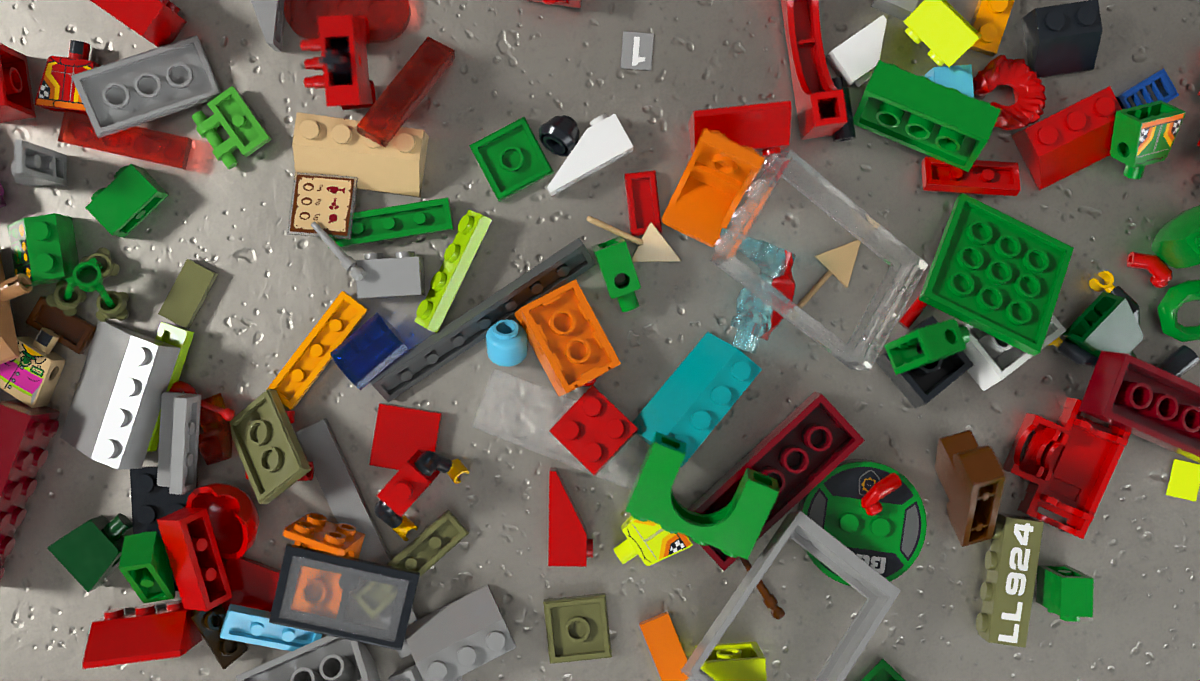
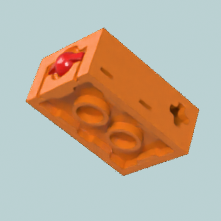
[514,279,621,397]

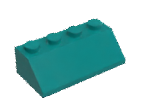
[632,332,762,468]

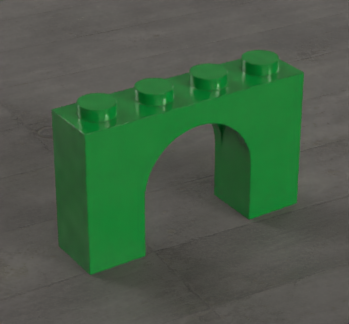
[625,432,779,560]

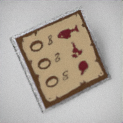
[287,172,358,240]

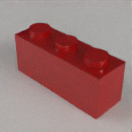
[157,508,233,612]

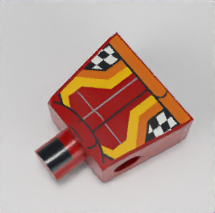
[35,40,102,116]

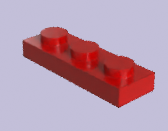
[921,157,1021,196]

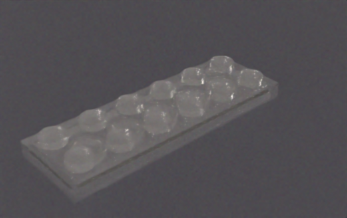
[471,368,650,490]

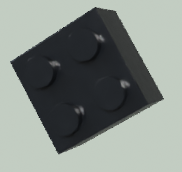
[875,315,974,408]

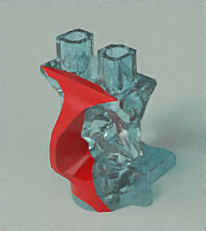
[720,228,796,355]

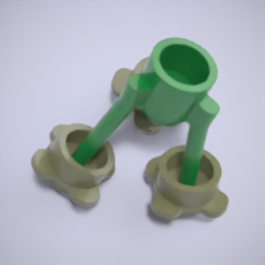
[46,248,130,322]

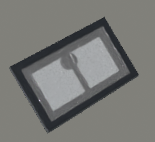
[269,543,420,651]

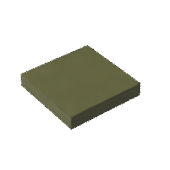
[543,593,612,664]

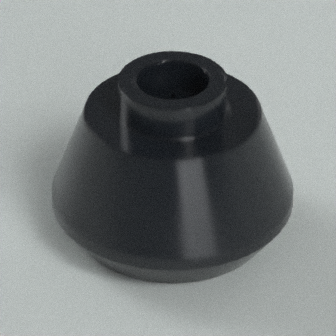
[538,115,580,156]

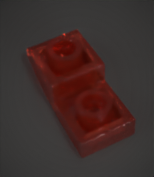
[198,393,232,465]

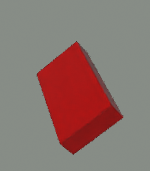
[624,170,662,236]

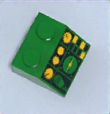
[7,213,79,287]

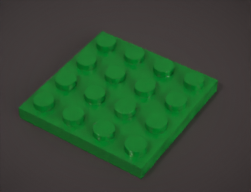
[918,193,1074,356]

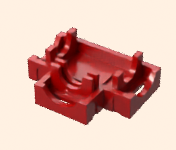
[1002,397,1131,539]

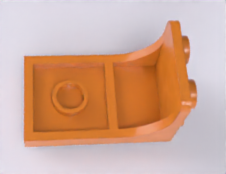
[662,129,765,248]
[283,513,365,618]

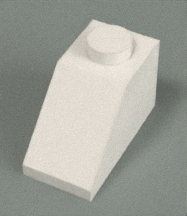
[825,15,887,88]

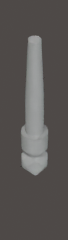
[311,222,366,281]

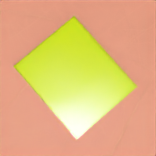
[1166,459,1200,502]

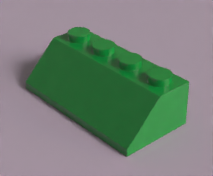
[853,60,1001,172]

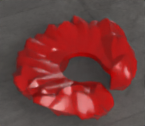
[973,55,1047,130]

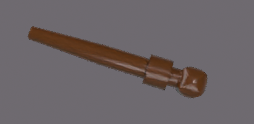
[739,557,785,620]

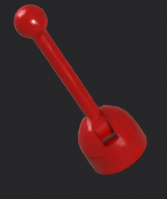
[169,381,235,421]

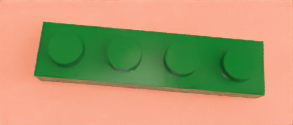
[328,197,454,249]

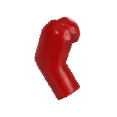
[1127,252,1173,288]
[861,473,902,516]

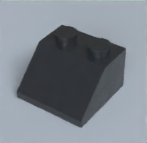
[1021,0,1103,78]

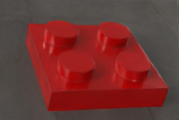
[549,385,639,476]

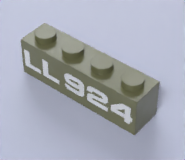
[976,513,1044,648]

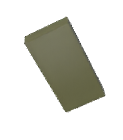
[158,259,218,329]

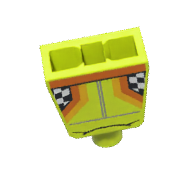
[613,516,693,566]

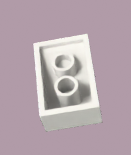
[963,315,1066,391]

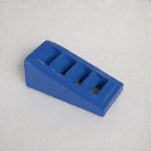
[1115,69,1179,109]

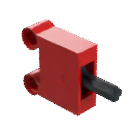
[300,15,376,110]

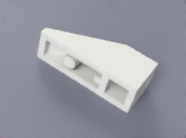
[547,113,633,196]

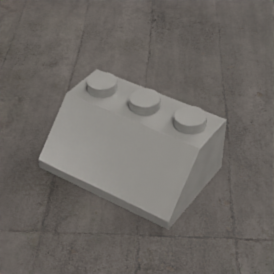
[405,585,517,681]

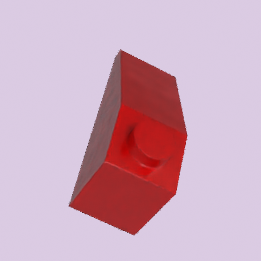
[548,468,593,567]

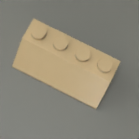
[292,112,429,198]

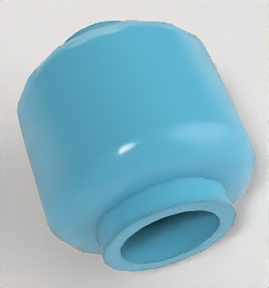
[486,319,528,367]

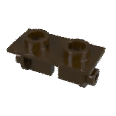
[191,604,248,669]

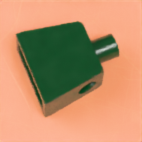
[47,513,133,592]

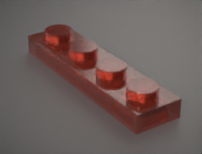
[356,37,455,148]
[58,111,192,170]

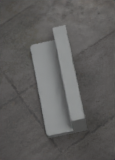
[157,391,201,495]

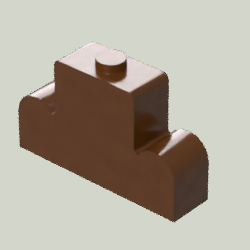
[935,430,1006,547]

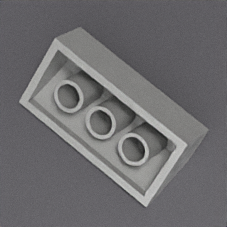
[236,635,380,681]

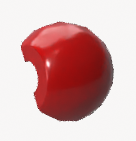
[185,483,260,560]

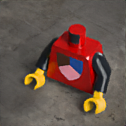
[374,450,469,541]

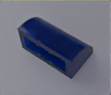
[330,312,408,390]

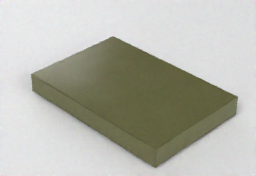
[226,389,311,504]

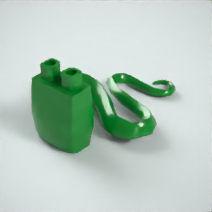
[1151,205,1200,342]

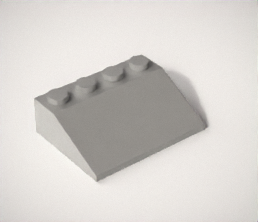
[60,321,181,470]

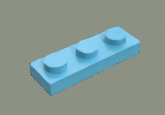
[220,604,322,651]

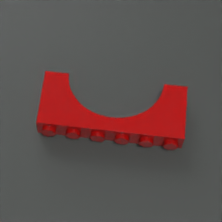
[781,0,848,140]

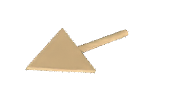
[587,216,682,262]
[790,238,862,316]

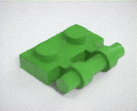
[192,86,272,169]

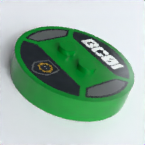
[797,459,927,586]

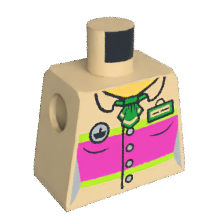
[0,328,66,408]

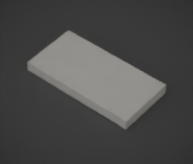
[71,35,221,138]

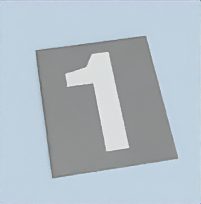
[620,31,654,71]

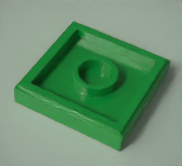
[469,117,554,202]

